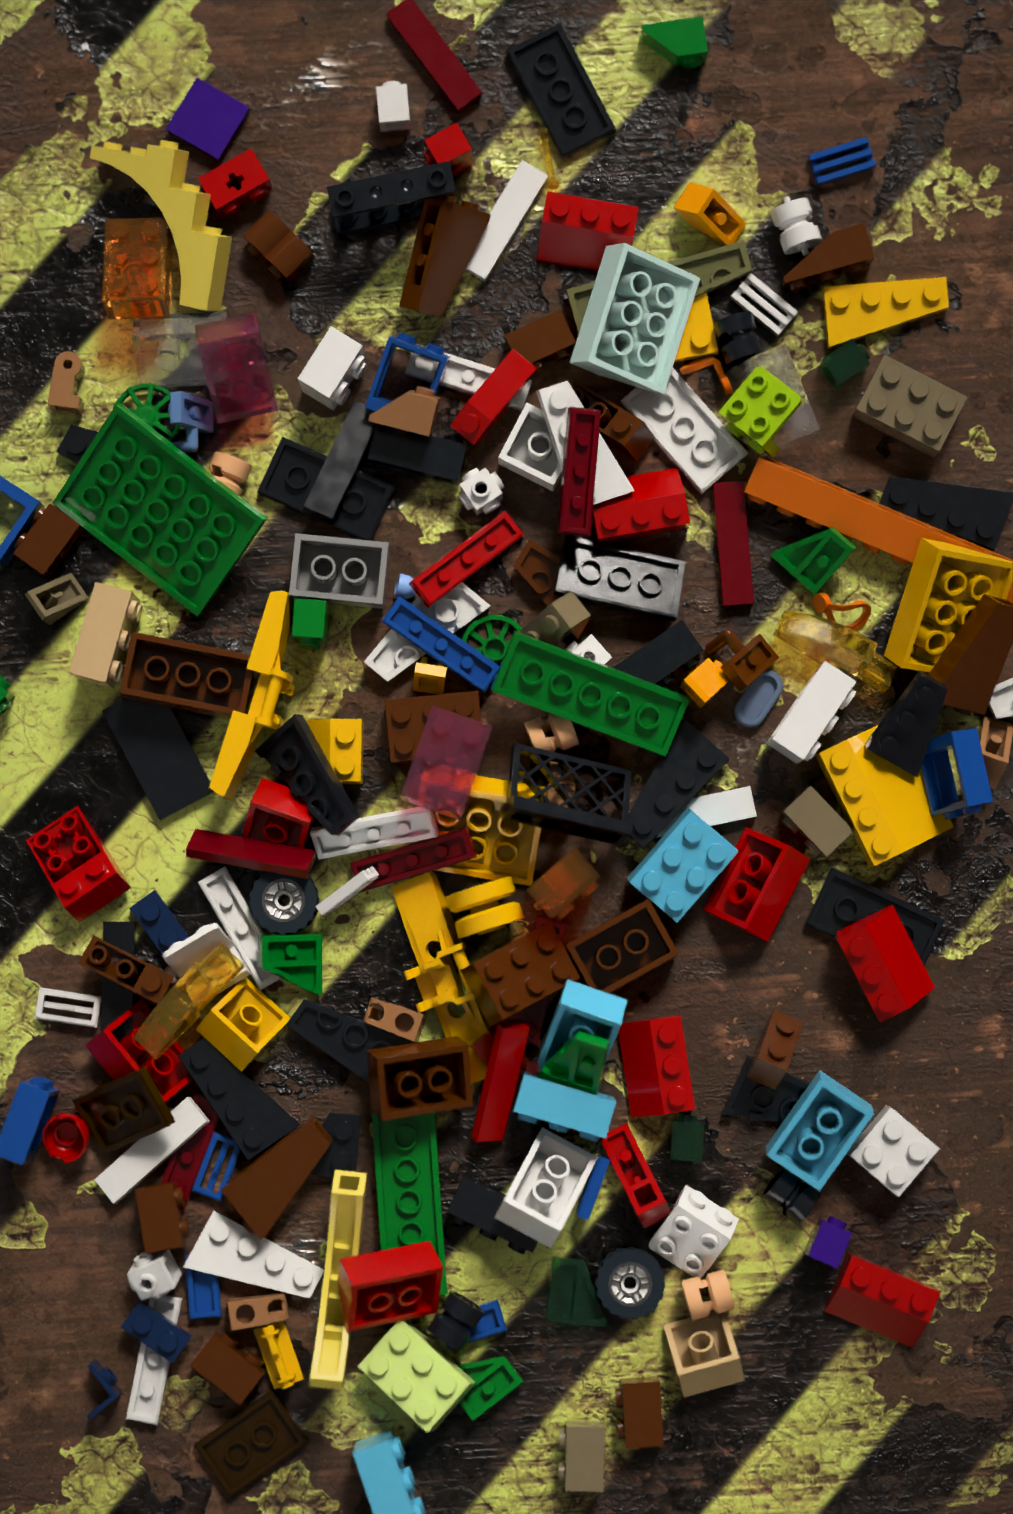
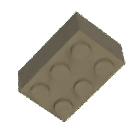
[852,354,967,458]

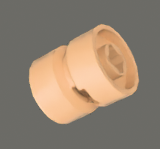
[208,452,252,497]
[524,713,579,752]
[681,1269,735,1321]

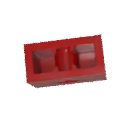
[422,122,473,177]
[198,148,272,218]

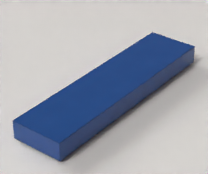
[381,596,500,693]

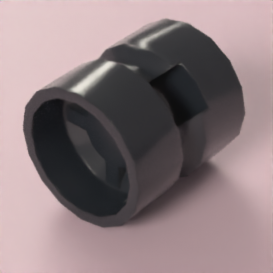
[714,311,765,367]
[761,1167,821,1225]
[427,1290,485,1351]

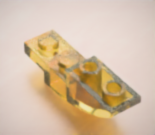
[773,611,897,694]
[133,943,245,1060]

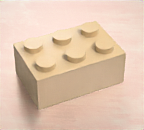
[69,582,143,688]

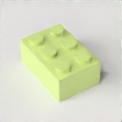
[358,1319,476,1433]

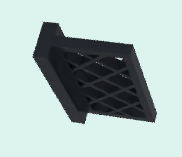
[502,743,632,846]

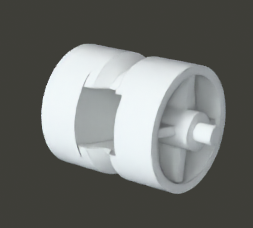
[770,196,822,256]

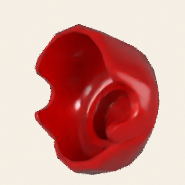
[42,1113,90,1164]

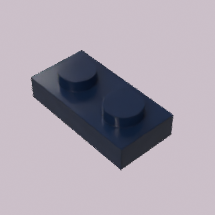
[130,890,189,955]
[121,1300,192,1364]

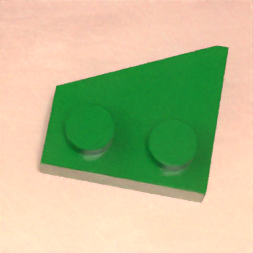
[770,527,857,595]
[258,934,322,995]
[539,1031,610,1095]
[458,1356,524,1421]

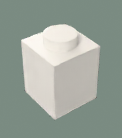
[376,81,411,132]

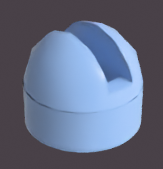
[394,573,416,600]

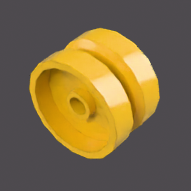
[446,876,524,939]

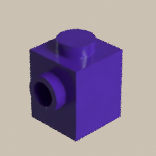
[805,1216,852,1268]

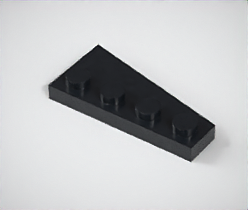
[255,714,360,835]
[286,999,416,1083]
[722,1055,810,1124]

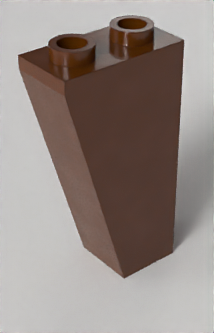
[399,195,491,317]
[928,594,1013,716]
[221,1115,333,1240]

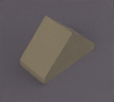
[25,573,89,625]

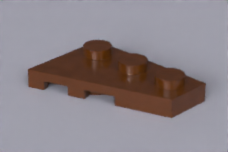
[513,539,599,641]

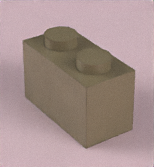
[520,591,591,646]
[781,786,854,858]
[558,1421,605,1492]

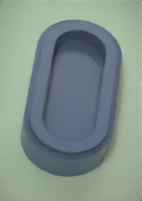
[734,670,783,727]

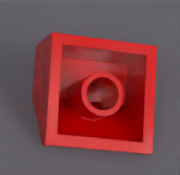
[242,778,316,848]

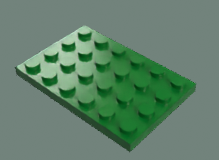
[52,403,267,617]

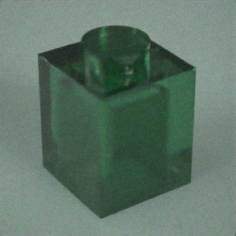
[819,339,870,391]
[669,1114,704,1161]

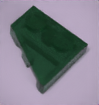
[545,1256,607,1327]

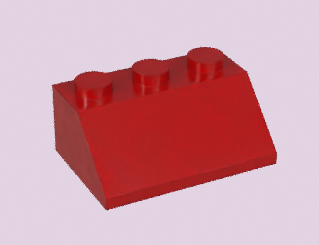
[536,191,639,271]
[592,468,690,543]
[703,827,810,942]
[836,904,935,1022]
[85,999,192,1102]
[618,1015,695,1118]
[337,1241,443,1332]
[824,1252,941,1348]

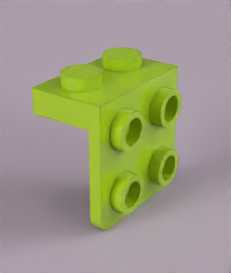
[719,366,802,459]

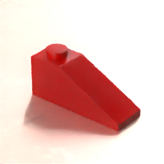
[450,349,537,445]
[599,1123,671,1229]

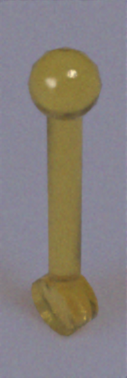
[539,127,559,190]

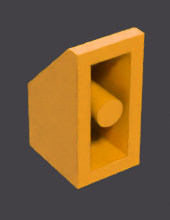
[673,182,747,246]
[680,658,730,708]

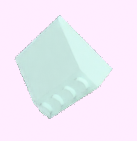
[570,243,700,395]

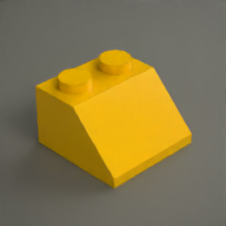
[306,719,364,784]
[195,977,290,1072]

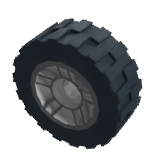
[249,872,320,935]
[595,1246,665,1319]

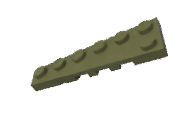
[566,241,752,334]

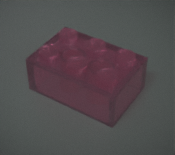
[195,313,278,423]
[401,706,492,821]

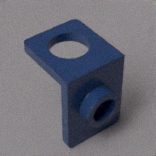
[87,1359,122,1420]

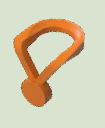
[680,356,733,396]
[813,592,871,636]

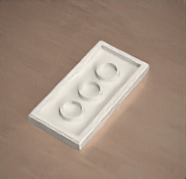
[620,368,748,494]

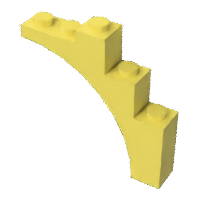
[90,140,232,311]
[310,1170,367,1390]

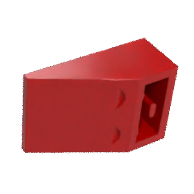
[26,805,131,923]

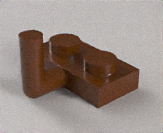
[705,629,779,691]

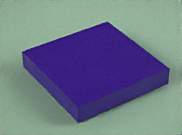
[166,78,250,162]

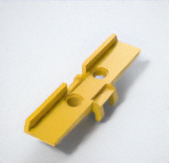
[209,591,295,801]
[391,871,496,1084]

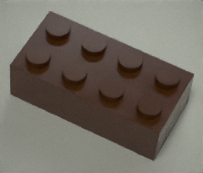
[119,632,255,719]

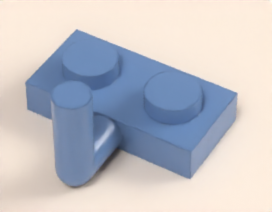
[168,391,213,453]

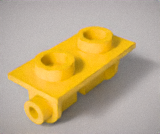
[253,1320,304,1390]

